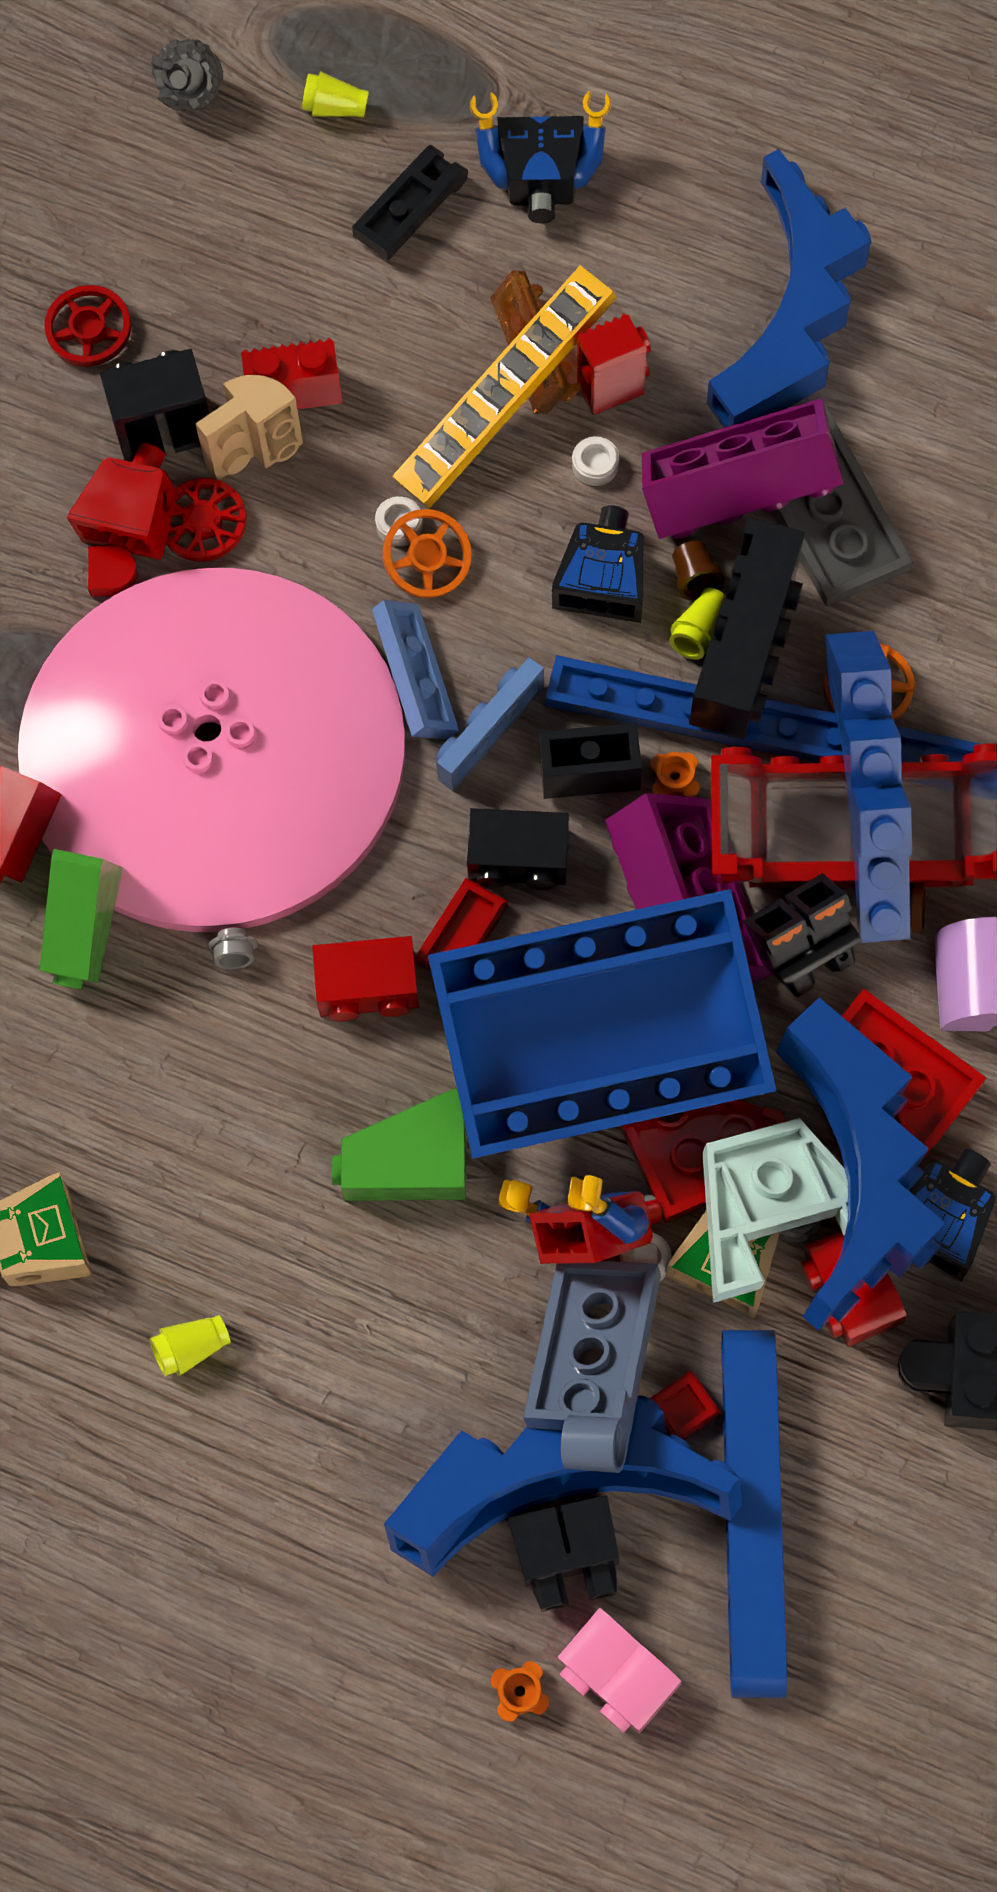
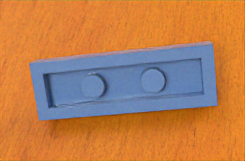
[372,600,459,740]
[436,657,544,792]

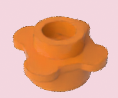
[650,752,700,797]
[490,1661,549,1722]

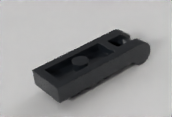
[352,145,469,261]

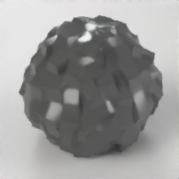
[151,39,223,111]

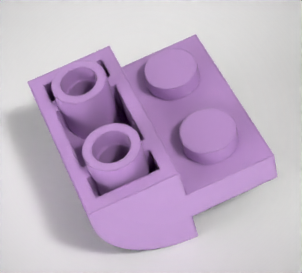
[934,917,997,1031]

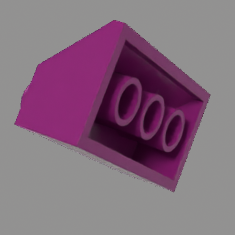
[642,398,843,539]
[605,793,772,983]

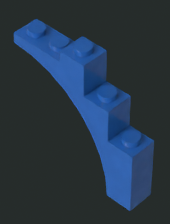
[707,149,871,428]
[825,631,912,943]
[776,997,945,1331]
[384,1395,743,1577]

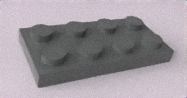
[774,408,913,607]

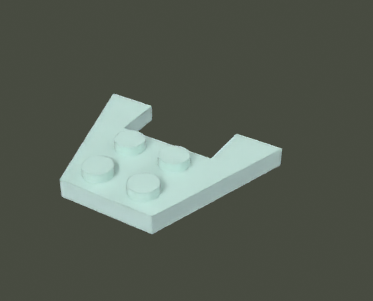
[702,1118,848,1303]

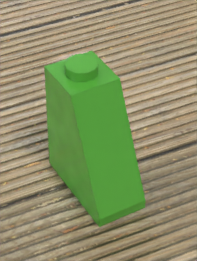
[40,849,123,990]
[332,1088,466,1201]

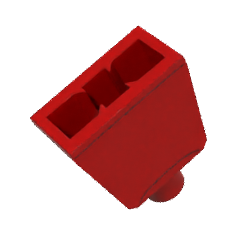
[67,443,177,560]

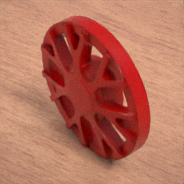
[166,478,247,562]

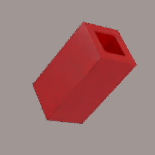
[0,765,62,884]

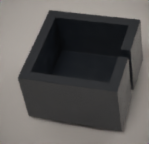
[99,348,209,462]

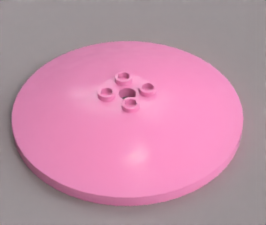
[18,568,406,932]

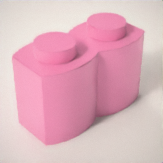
[557,1608,682,1734]

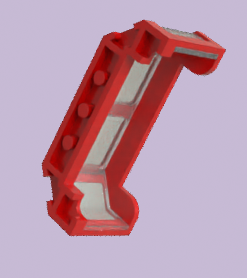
[711,743,997,889]

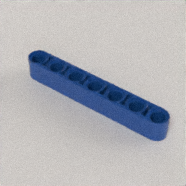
[721,1330,787,1698]

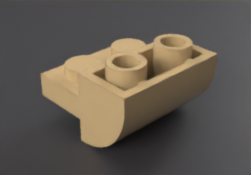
[196,375,303,480]

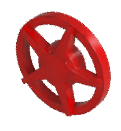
[44,285,131,368]

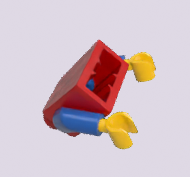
[499,1175,662,1264]

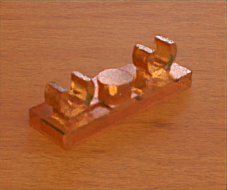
[490,270,581,414]

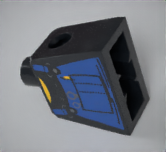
[552,505,643,623]
[909,1149,997,1282]

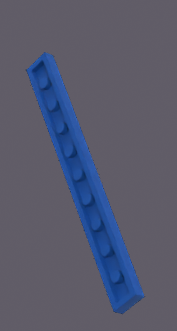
[545,655,997,801]

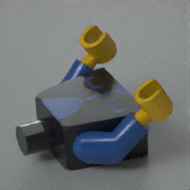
[470,91,611,224]

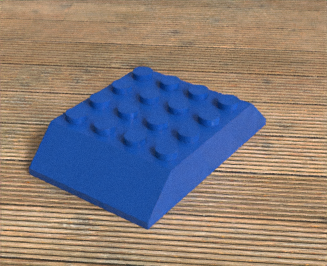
[428,889,777,1159]

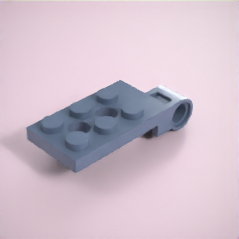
[523,1261,661,1473]

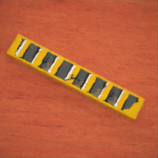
[392,265,617,509]

